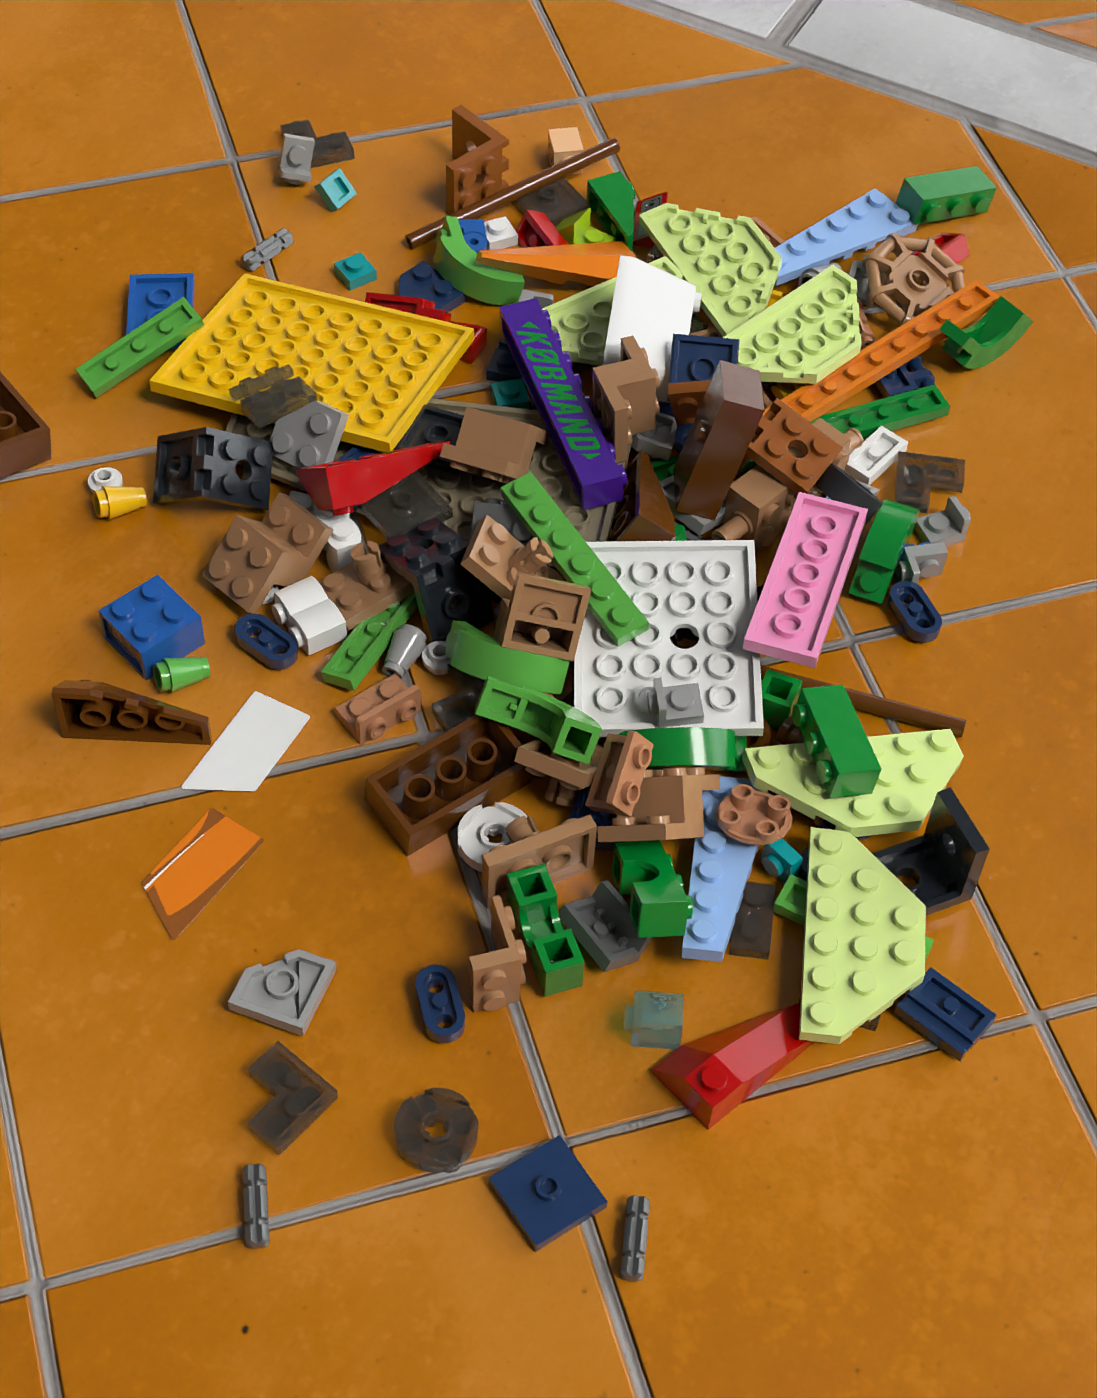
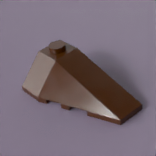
[609,450,676,541]
[51,680,212,745]

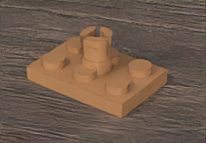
[460,515,567,599]
[318,541,414,631]
[514,739,604,806]
[482,815,597,908]

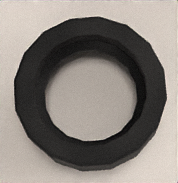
[815,463,883,525]

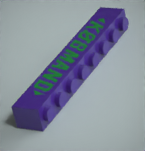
[499,298,627,510]

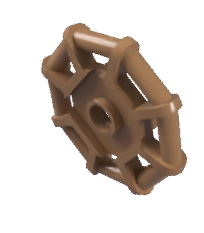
[863,233,965,327]

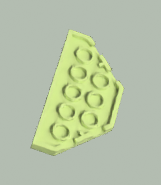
[639,203,782,337]
[542,256,683,366]
[723,265,862,384]
[742,729,964,837]
[798,827,926,1044]

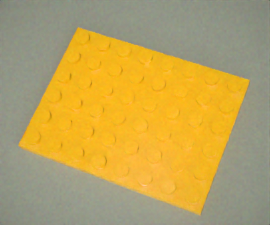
[149,273,474,453]

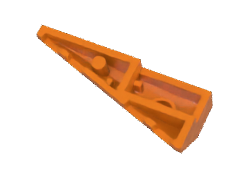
[476,241,636,286]

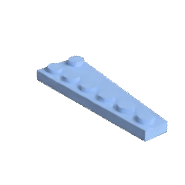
[775,189,918,286]
[682,776,776,962]

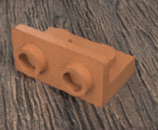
[335,673,421,745]

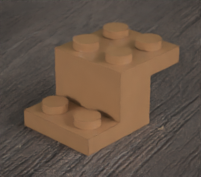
[593,335,660,463]
[440,407,550,484]
[202,493,333,614]
[493,572,591,661]
[597,767,720,842]

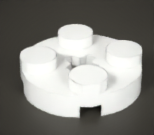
[458,802,528,872]

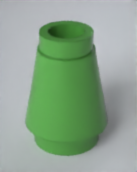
[153,657,210,694]

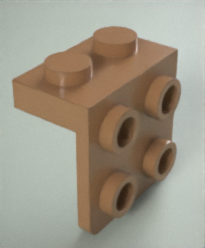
[469,895,527,1012]

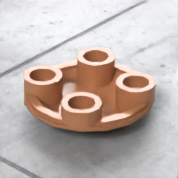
[716,784,793,845]

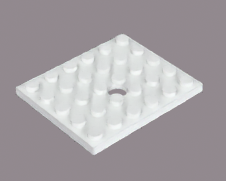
[574,540,764,737]

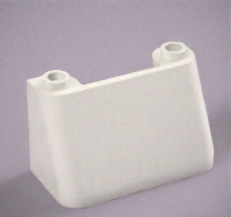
[603,255,702,403]

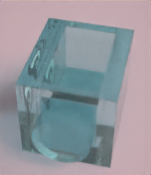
[624,990,684,1050]

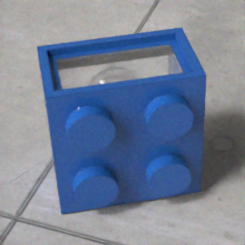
[98,574,205,681]

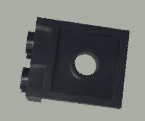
[153,427,273,511]
[378,518,495,644]
[872,787,990,916]

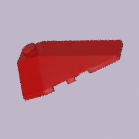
[296,441,450,516]

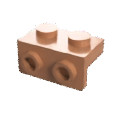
[585,731,654,817]

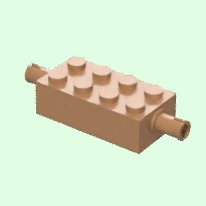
[711,418,864,552]

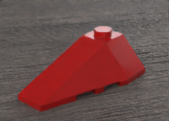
[652,1003,815,1130]

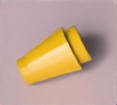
[93,486,147,520]

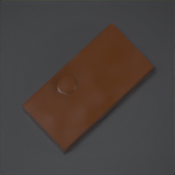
[673,360,765,521]
[0,372,52,478]
[364,714,532,856]

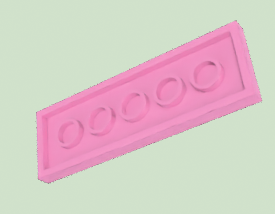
[743,492,868,668]

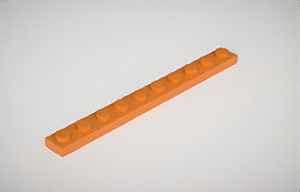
[763,279,1000,423]

